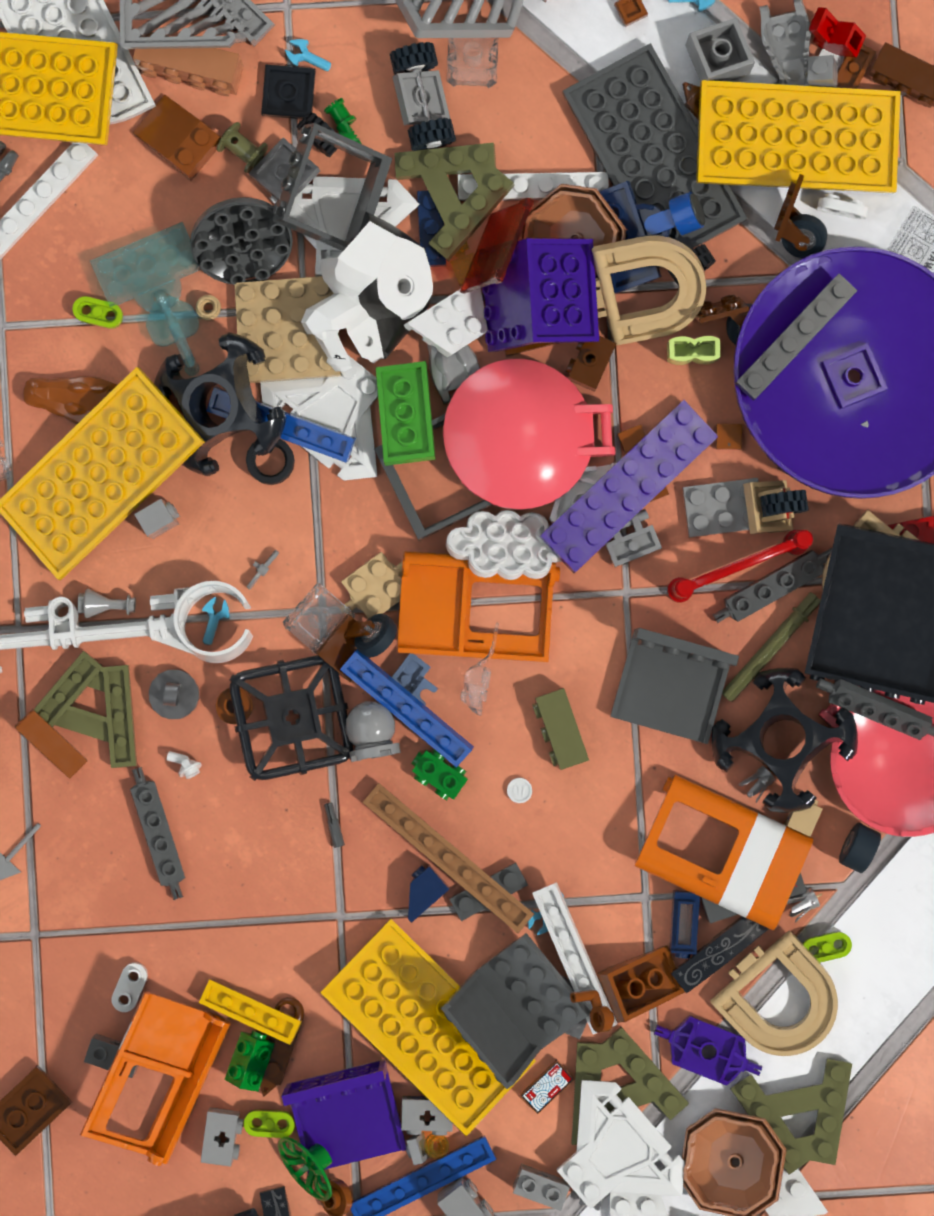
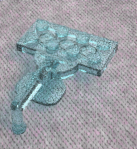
[90,222,201,376]

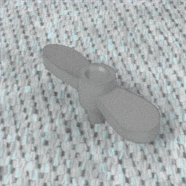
[247,550,279,590]

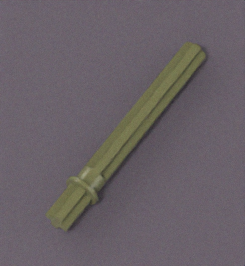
[722,592,821,702]

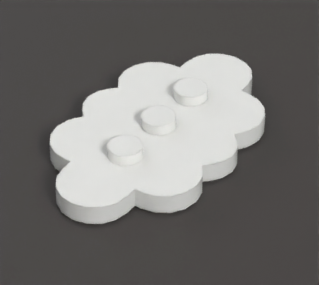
[446,510,562,580]

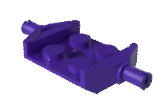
[653,1015,762,1086]

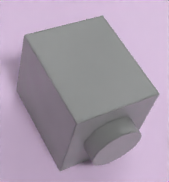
[807,55,838,88]

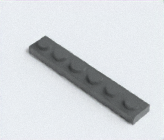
[735,274,857,401]

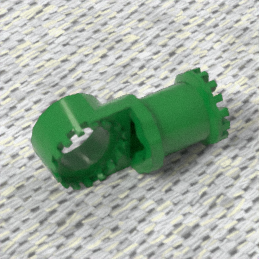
[324,98,362,144]

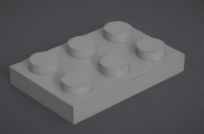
[682,478,759,538]

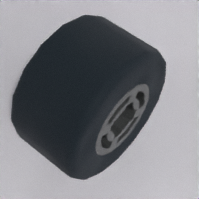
[839,823,881,873]

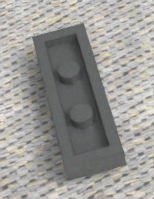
[449,862,528,921]

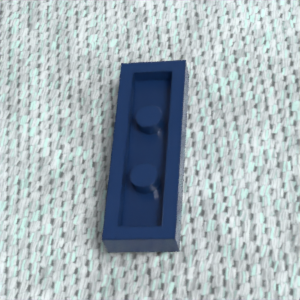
[417,191,446,267]

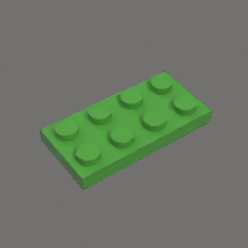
[376,361,436,466]

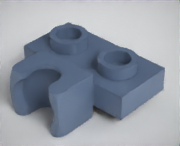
[392,653,438,706]

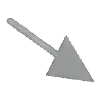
[0,823,41,880]

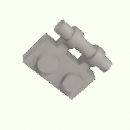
[605,509,662,567]

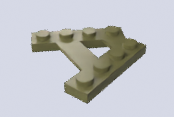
[395,143,515,262]
[34,651,137,768]
[571,1027,689,1145]
[730,1059,852,1175]

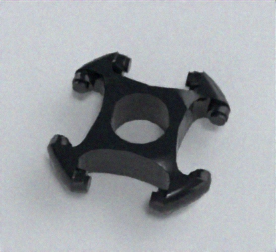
[154,332,287,476]
[711,668,858,813]

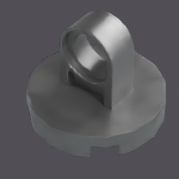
[149,670,200,719]

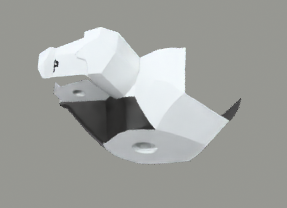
[301,212,433,372]

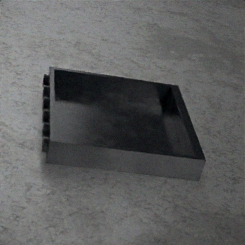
[805,523,934,705]

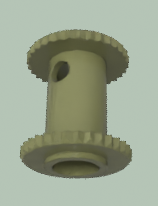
[217,122,268,173]

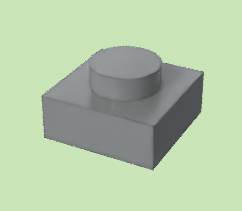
[406,1132,431,1165]

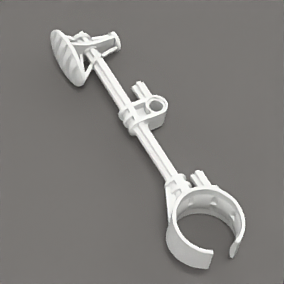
[0,581,253,673]

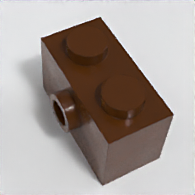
[565,336,617,392]

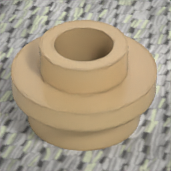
[196,295,221,320]

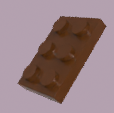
[0,1065,72,1156]

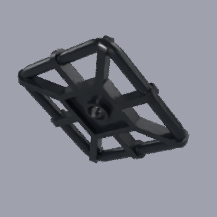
[229,655,353,781]

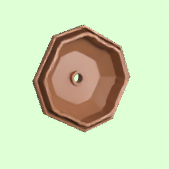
[520,184,627,278]
[682,1108,786,1216]

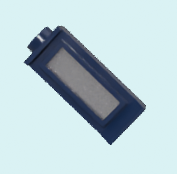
[669,890,700,958]

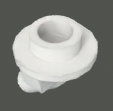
[167,751,202,779]

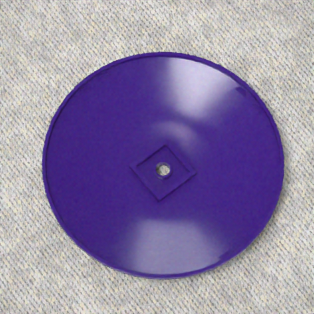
[733,247,934,499]

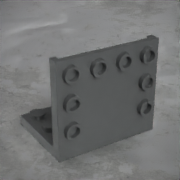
[610,628,739,744]
[441,933,591,1089]

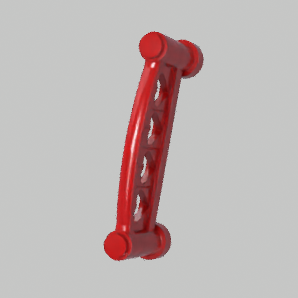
[667,530,813,603]

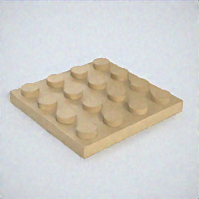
[234,276,341,383]

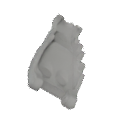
[759,0,811,86]
[427,344,480,404]

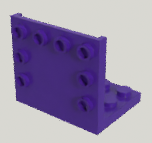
[480,238,599,352]
[281,1059,406,1174]

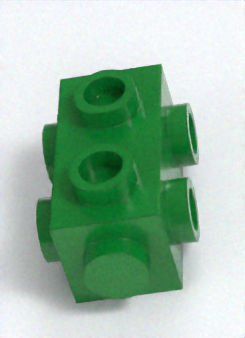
[411,749,468,801]
[224,1030,275,1092]

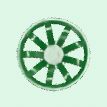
[278,1137,332,1201]

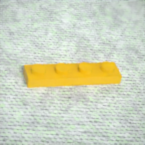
[199,979,302,1045]

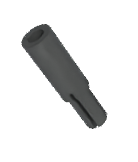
[324,802,345,848]

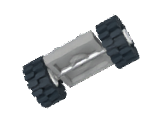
[390,42,456,151]

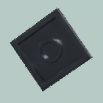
[261,64,316,119]

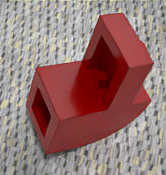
[809,7,866,58]

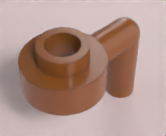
[570,990,614,1033]

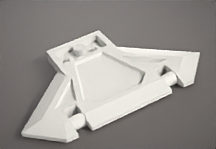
[270,176,419,277]
[260,354,378,481]
[557,1080,685,1210]

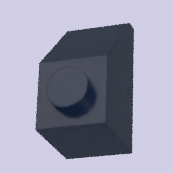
[408,865,450,923]

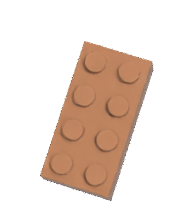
[133,32,244,97]

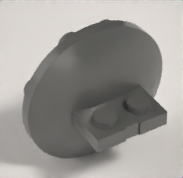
[191,197,293,285]

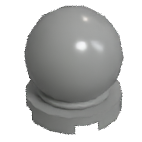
[345,701,401,762]

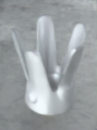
[739,766,775,803]
[787,888,822,922]

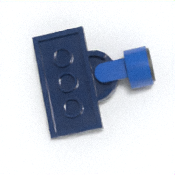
[599,181,705,294]

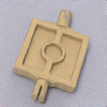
[339,552,402,619]

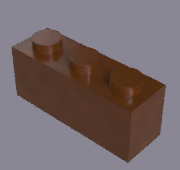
[868,42,934,108]

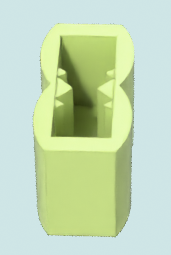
[667,336,720,365]

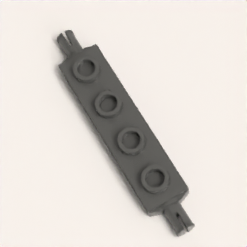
[712,548,832,623]
[816,678,934,740]
[130,767,185,900]

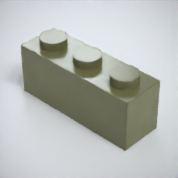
[532,688,589,770]

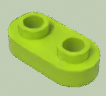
[72,296,123,329]
[802,931,852,963]
[244,1109,295,1138]

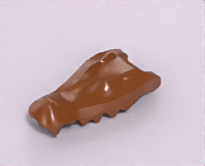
[23,376,118,424]

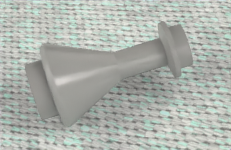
[78,588,136,619]

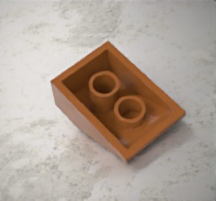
[133,95,221,181]
[596,945,685,1023]

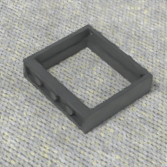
[272,123,393,251]
[374,414,492,540]

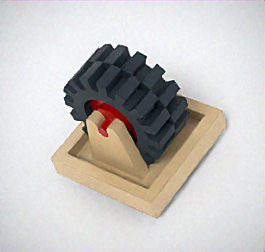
[743,480,809,534]

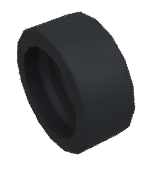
[246,439,295,485]

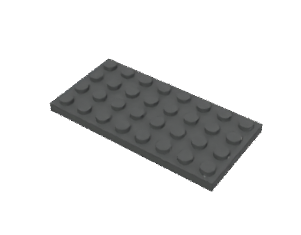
[562,43,747,268]

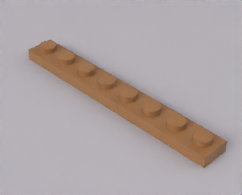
[363,783,534,934]

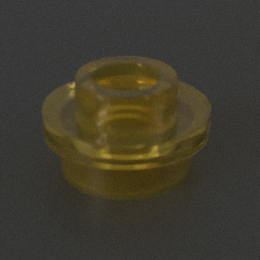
[424,1134,449,1159]

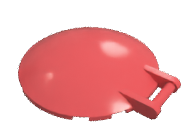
[443,359,616,510]
[818,686,934,837]

